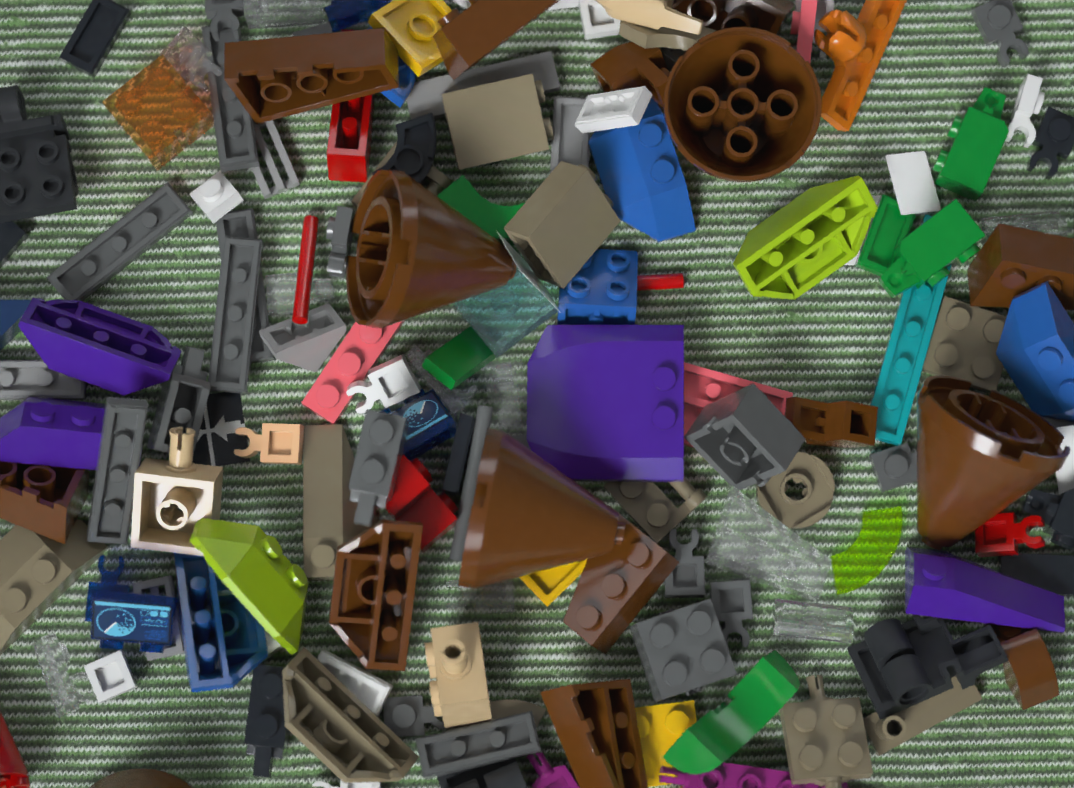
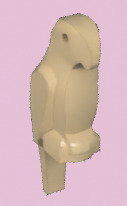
[595,0,704,35]

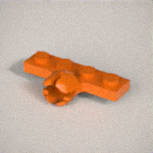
[814,0,907,132]

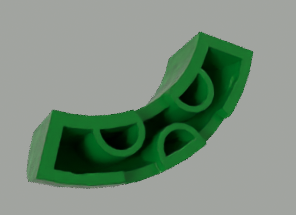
[663,650,800,775]

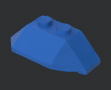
[588,98,696,243]
[996,281,1074,422]
[174,553,268,693]

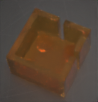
[102,54,214,171]

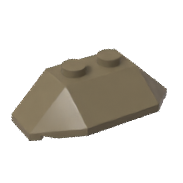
[0,519,109,655]
[282,647,419,783]

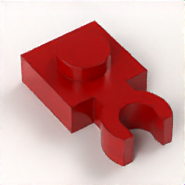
[975,512,1045,558]

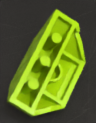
[733,175,878,300]
[190,518,309,655]

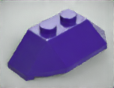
[18,298,182,395]
[0,396,143,470]

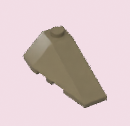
[303,424,378,581]

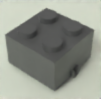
[684,383,805,492]
[629,598,737,702]

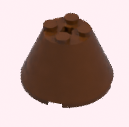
[663,27,822,182]

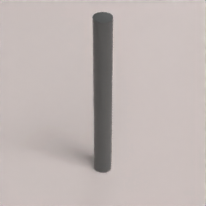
[449,405,493,561]

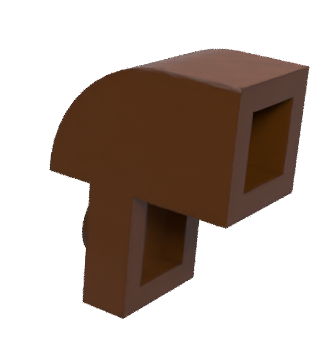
[590,42,670,109]
[785,397,878,448]
[984,624,1059,710]

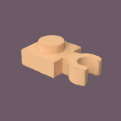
[234,423,304,465]

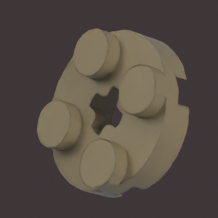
[756,452,835,529]

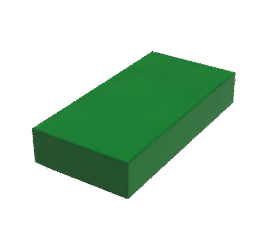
[855,194,916,276]
[422,326,500,390]

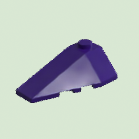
[905,547,1066,633]

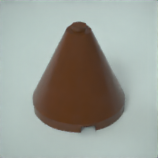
[346,169,517,328]
[917,375,1070,550]
[459,428,625,589]

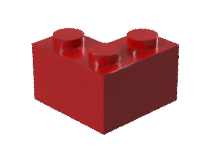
[385,455,459,553]

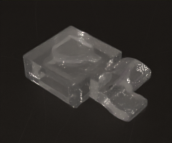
[265,272,334,316]

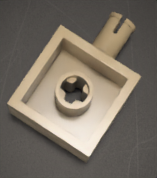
[131,427,223,556]
[424,622,492,729]

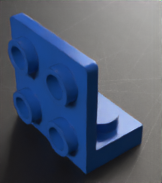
[557,249,638,325]

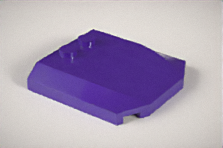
[526,325,684,482]

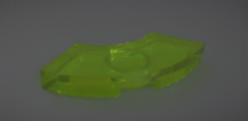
[829,506,902,596]

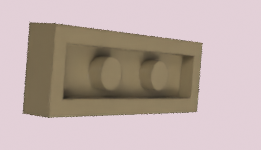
[863,676,983,756]

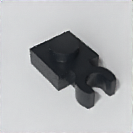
[1027,107,1074,180]

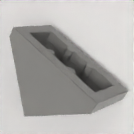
[259,303,347,373]

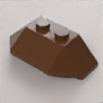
[329,520,423,671]

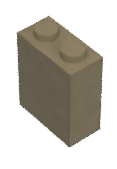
[441,73,554,170]
[503,161,620,289]

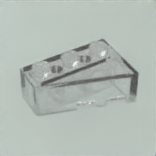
[704,485,832,601]

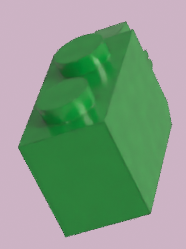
[932,87,1009,202]
[878,199,985,298]

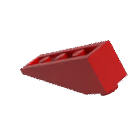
[326,29,375,182]

